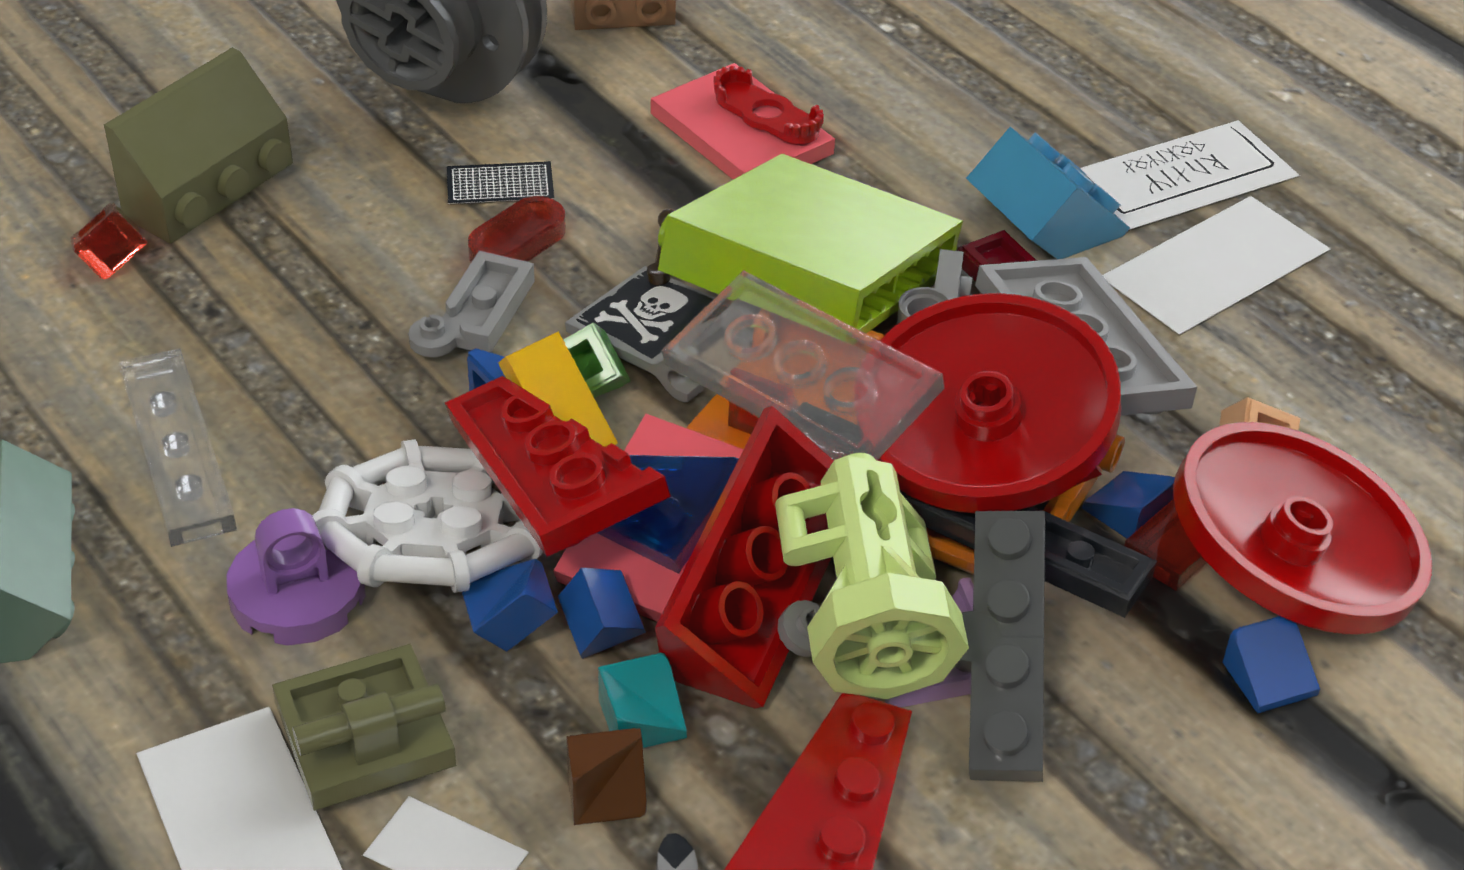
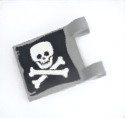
[565,266,762,402]

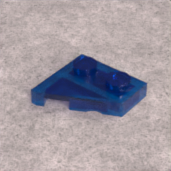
[597,455,739,574]

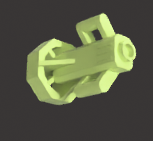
[775,453,969,699]

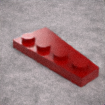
[445,376,671,557]
[724,693,912,870]

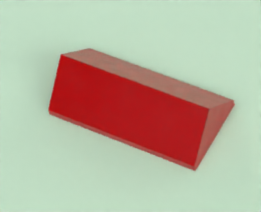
[655,406,834,709]

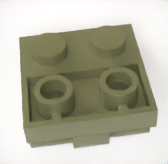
[272,643,457,811]

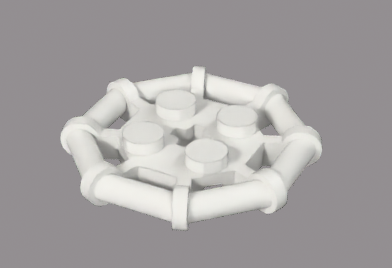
[312,439,543,593]

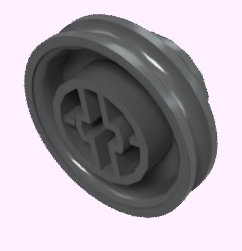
[336,0,547,103]

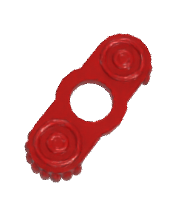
[714,66,824,145]

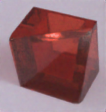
[71,203,148,280]

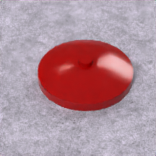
[855,293,1121,513]
[1173,422,1432,635]

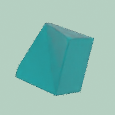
[598,653,687,748]

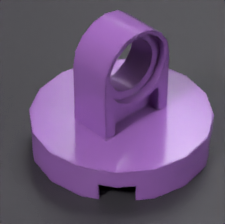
[227,508,366,645]

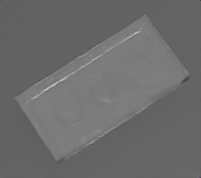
[661,270,945,461]

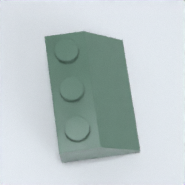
[0,439,75,663]

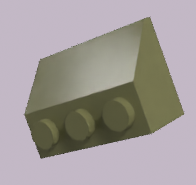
[104,47,293,244]

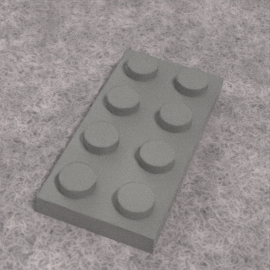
[975,257,1197,416]

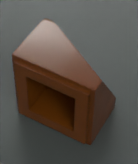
[566,728,647,825]

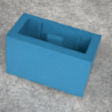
[966,127,1130,259]

